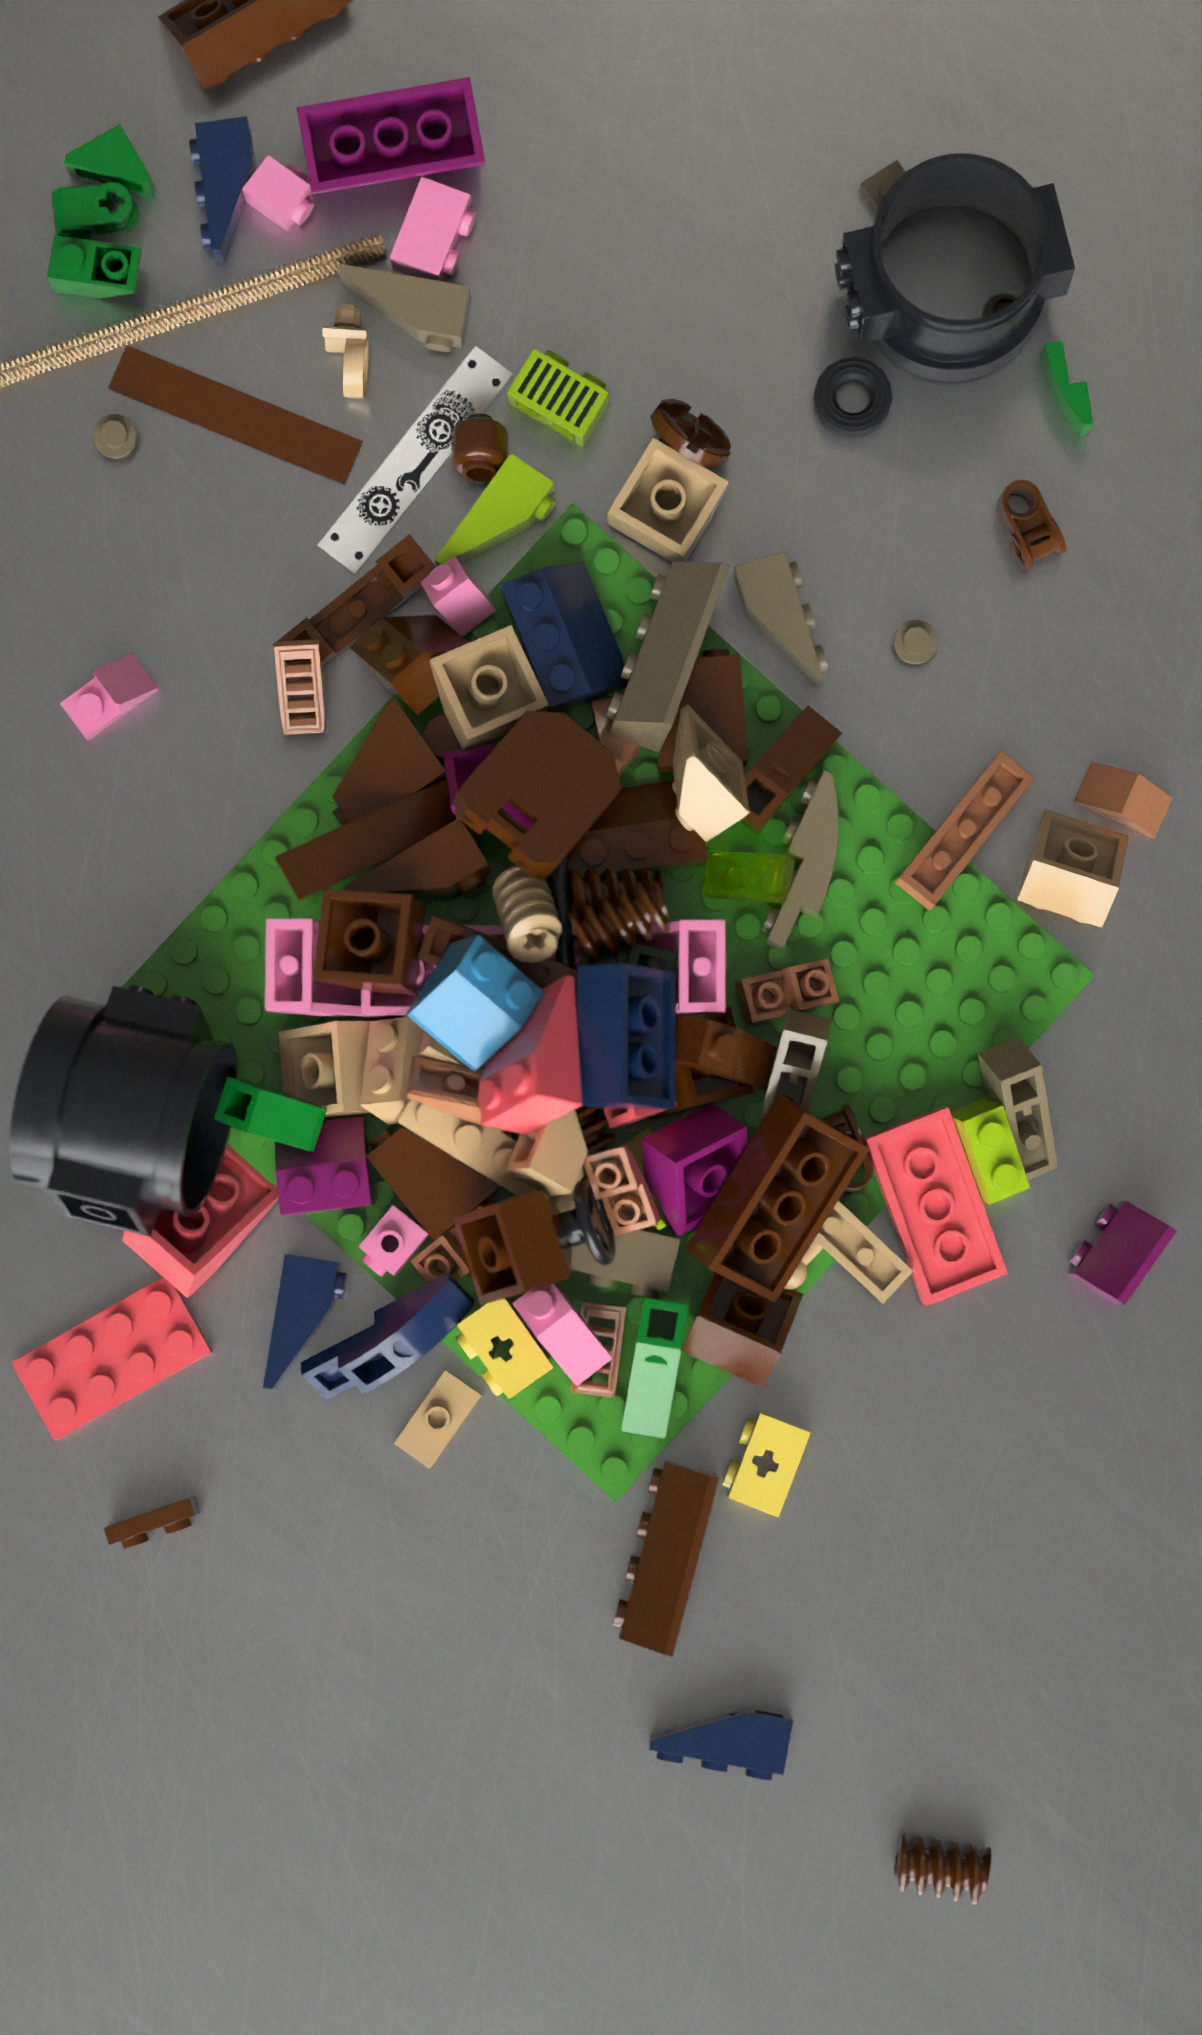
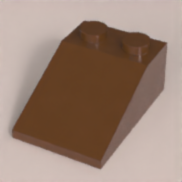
[343,819,491,900]

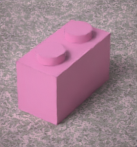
[390,176,476,281]

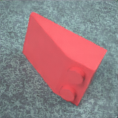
[478,975,582,1135]
[122,1143,279,1298]

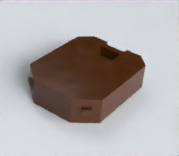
[454,711,622,878]

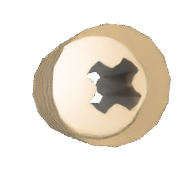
[492,866,562,963]

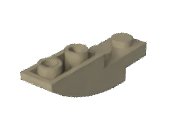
[762,770,838,951]

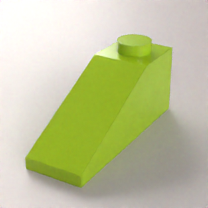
[435,453,557,567]

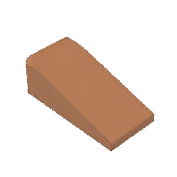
[407,1056,492,1128]

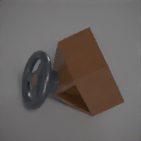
[453,1177,616,1305]

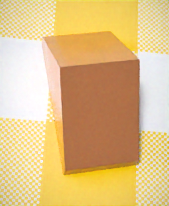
[1073,762,1173,839]

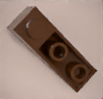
[739,705,842,836]

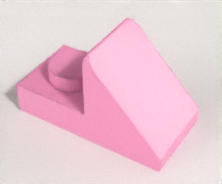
[60,653,159,740]

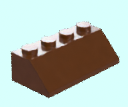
[157,0,354,89]
[547,780,708,889]
[685,1094,870,1303]
[613,1460,719,1657]

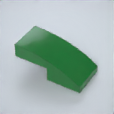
[1040,341,1093,436]

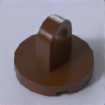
[650,399,731,469]

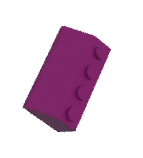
[297,77,485,195]

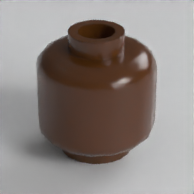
[451,413,509,483]

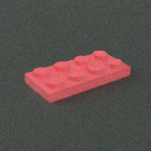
[863,1106,1008,1306]
[12,1277,213,1441]

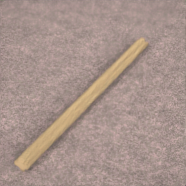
[0,232,387,387]

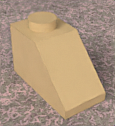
[505,1110,588,1196]

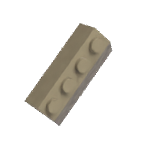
[606,562,730,753]

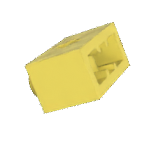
[455,1298,554,1399]
[722,1412,811,1518]

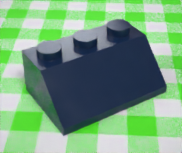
[500,561,628,713]
[575,963,676,1109]

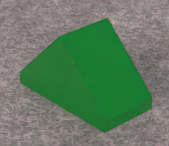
[64,124,156,198]

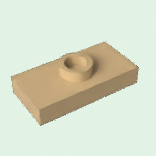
[394,1370,482,1469]

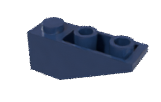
[189,116,256,264]
[649,1707,793,1780]

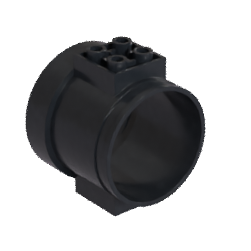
[834,153,1075,382]
[9,985,239,1237]

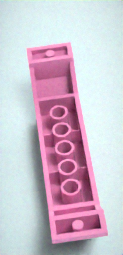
[265,919,725,1020]

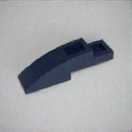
[301,1273,474,1400]

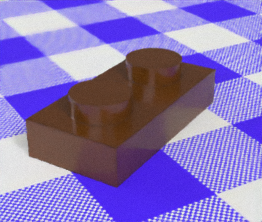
[104,1496,200,1549]

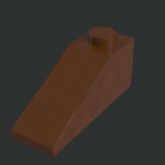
[676,1015,777,1090]

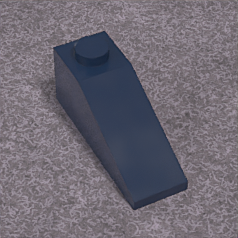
[263,1254,347,1389]

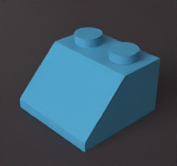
[406,935,545,1071]

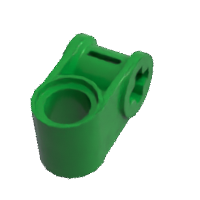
[51,182,139,240]

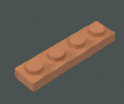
[895,751,1035,911]

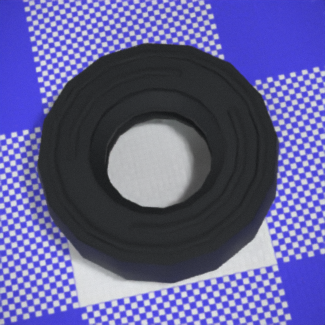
[813,357,893,437]

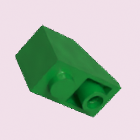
[47,235,142,299]
[214,1076,327,1152]

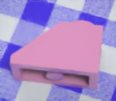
[512,1283,613,1386]

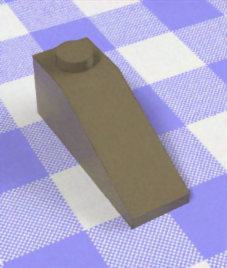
[339,264,472,352]
[756,1008,831,1131]
[978,1037,1058,1180]

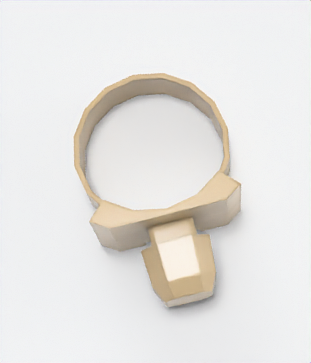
[322,304,370,399]

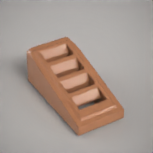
[274,639,327,735]
[570,1302,626,1398]

